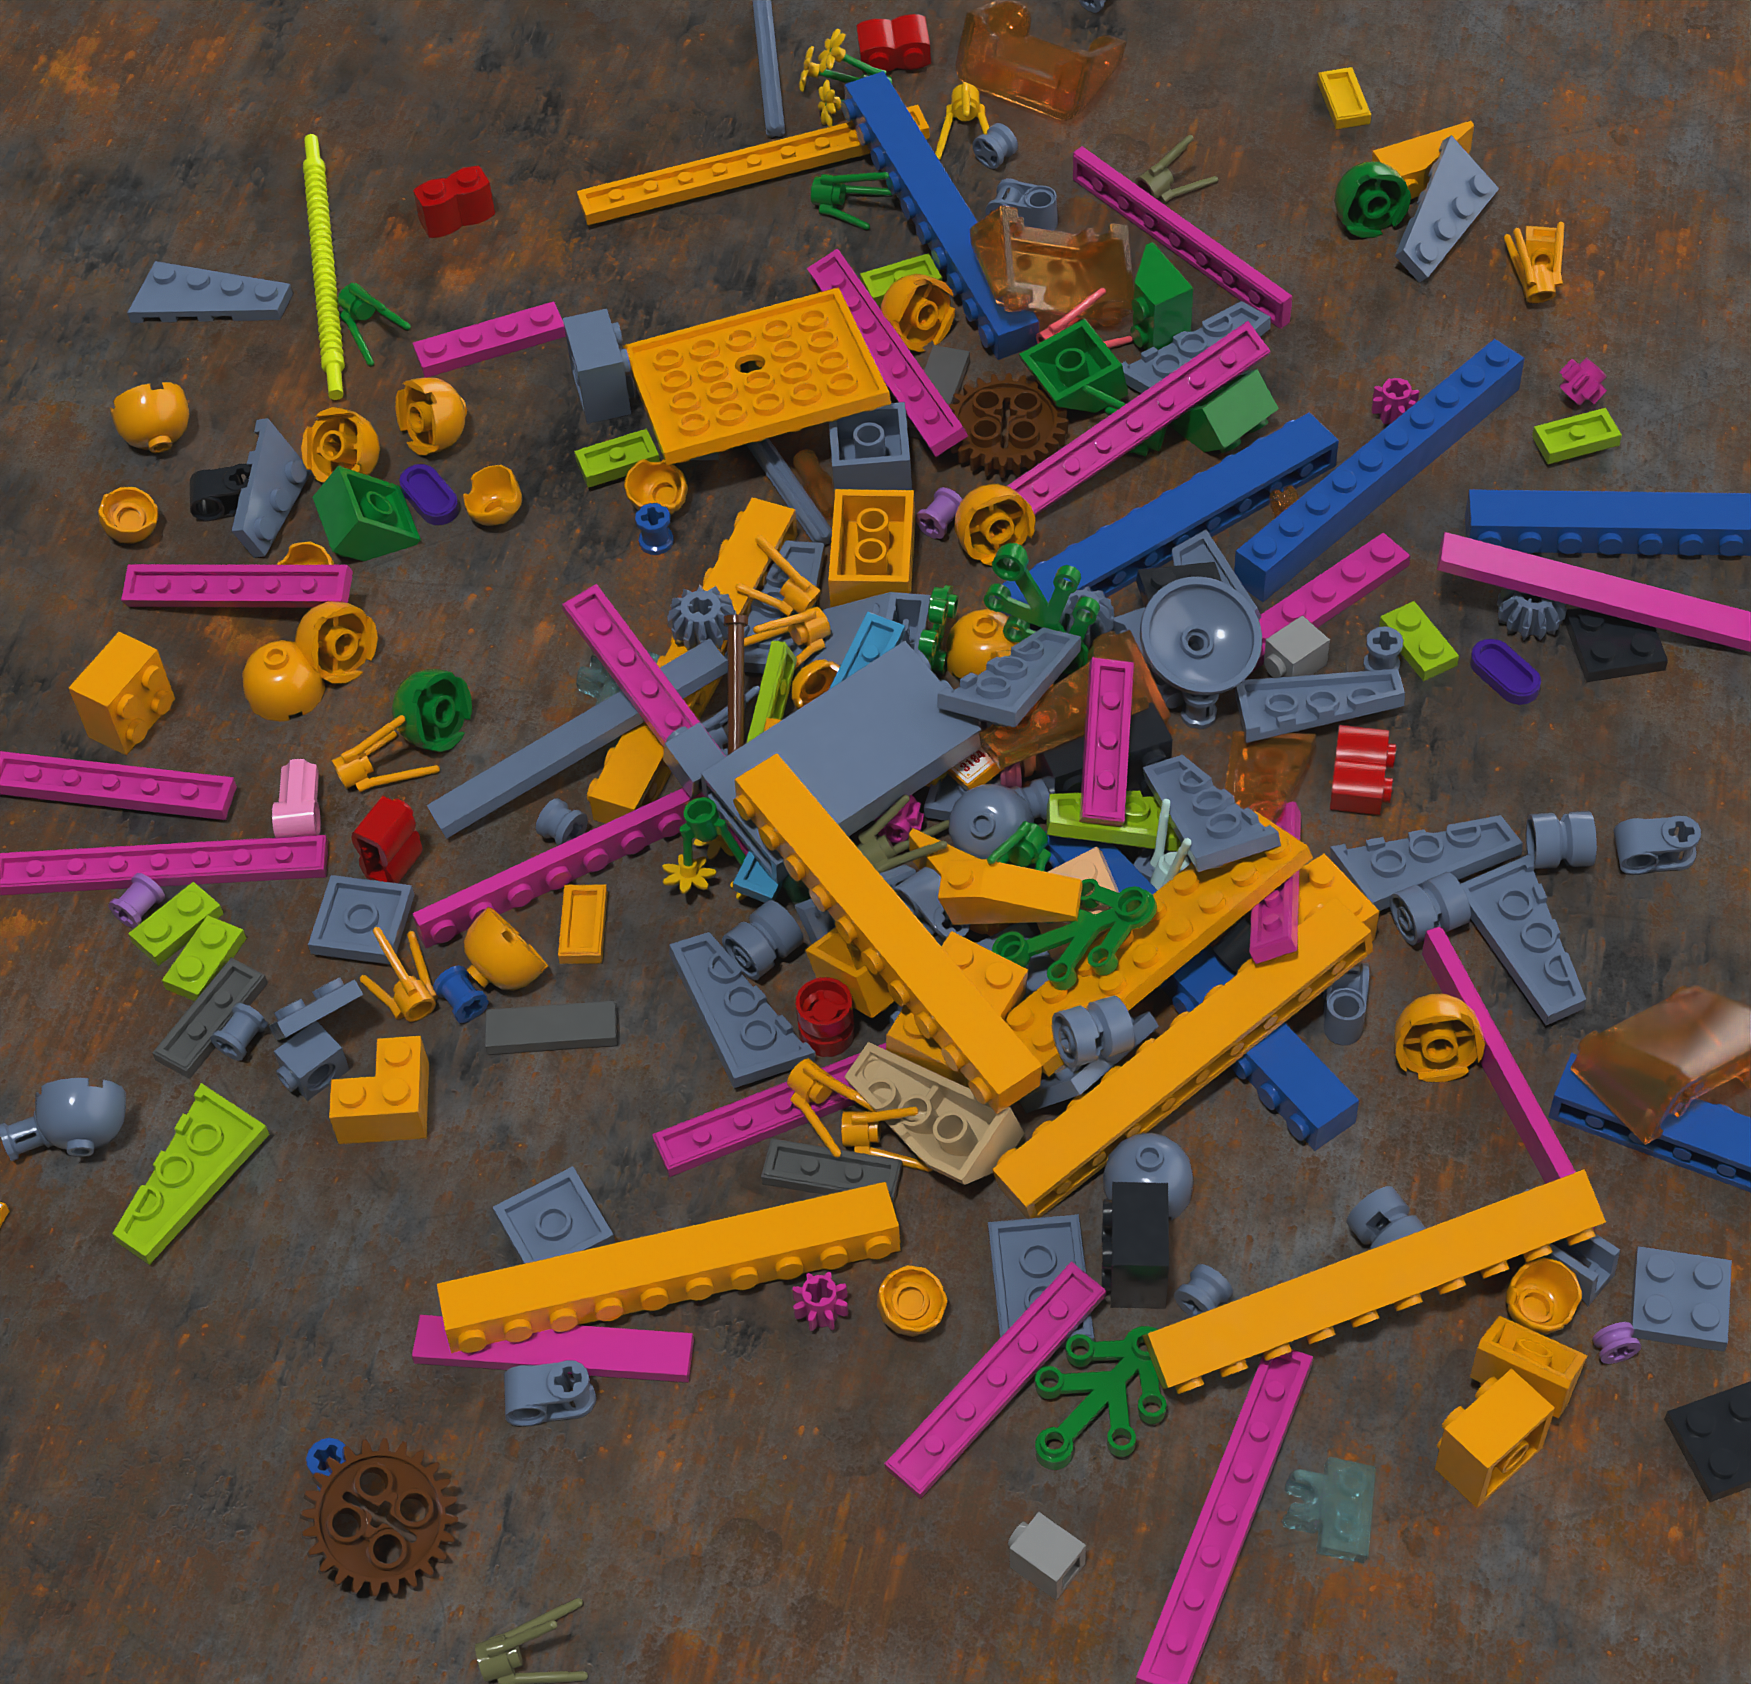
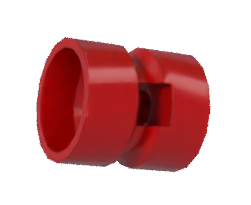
[796,977,855,1057]

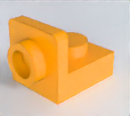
[1524,226,1564,272]

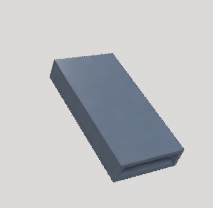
[701,641,982,884]

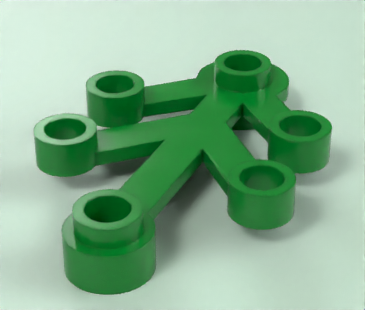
[984,543,1100,674]
[918,585,959,675]
[992,879,1157,990]
[1035,1326,1166,1470]

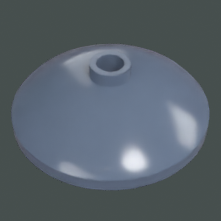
[1140,577,1262,695]

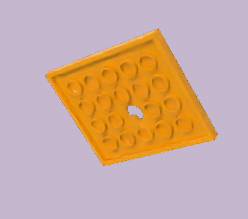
[622,287,891,465]

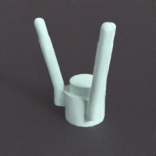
[1150,799,1191,890]

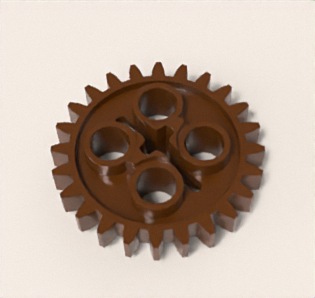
[948,373,1068,478]
[300,1438,458,1599]

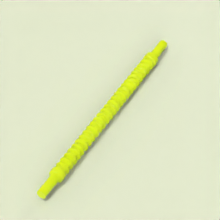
[303,134,345,400]

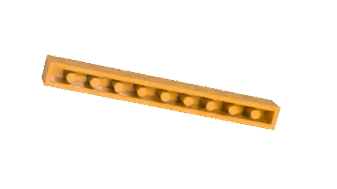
[587,497,798,824]
[733,753,1042,1114]
[992,896,1373,1219]
[1143,1169,1606,1394]
[437,1182,900,1353]

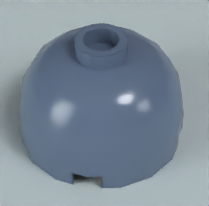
[949,784,1034,864]
[35,1078,126,1157]
[1103,1133,1194,1220]

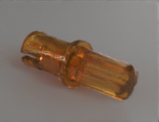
[793,449,835,518]

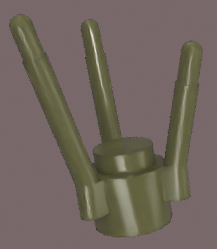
[1135,135,1218,204]
[856,795,949,874]
[475,1598,588,1684]

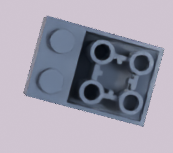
[803,592,932,667]

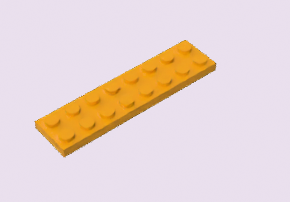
[1005,811,1313,1077]

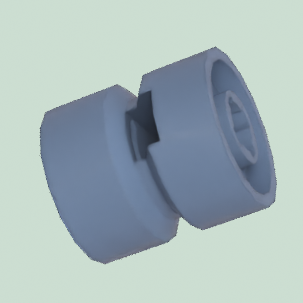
[1526,811,1597,869]
[1390,872,1471,945]
[722,900,804,980]
[1052,995,1134,1068]
[1346,1186,1426,1250]

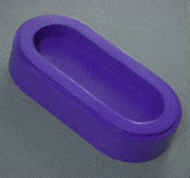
[399,464,459,525]
[1470,639,1541,705]

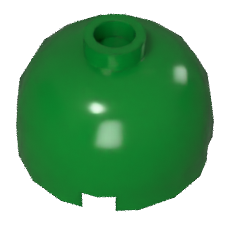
[1334,161,1411,238]
[392,669,472,752]

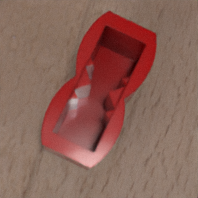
[856,14,931,73]
[413,166,495,238]
[1330,725,1396,815]
[351,796,423,883]

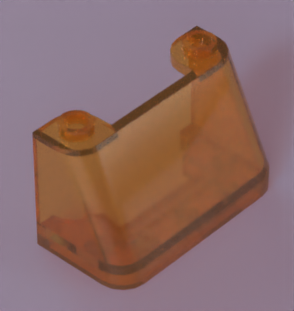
[956,0,1127,121]
[970,205,1134,326]
[1570,985,1751,1145]

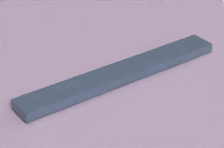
[427,638,728,839]

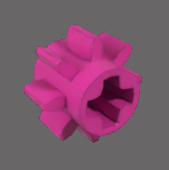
[1559,357,1607,405]
[1371,378,1419,425]
[873,795,924,843]
[792,1271,848,1331]

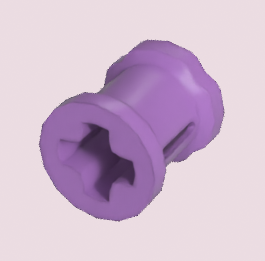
[915,487,962,539]
[108,873,165,928]

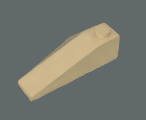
[844,1042,1025,1185]

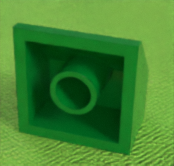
[1131,242,1193,351]
[1019,318,1129,413]
[1168,369,1279,453]
[312,466,421,561]

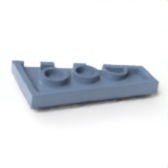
[1395,135,1499,282]
[127,261,293,323]
[1121,301,1271,394]
[724,540,825,676]
[937,627,1081,727]
[1330,815,1523,911]
[1461,854,1586,1025]

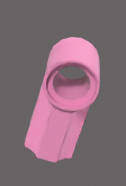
[272,759,321,838]

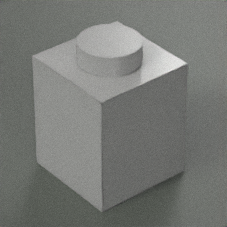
[1264,615,1330,678]
[1008,1512,1086,1601]

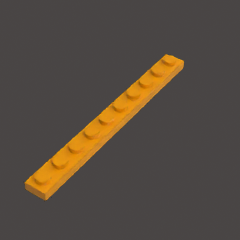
[577,105,930,225]

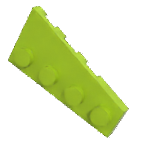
[1047,791,1181,852]
[112,1083,270,1265]

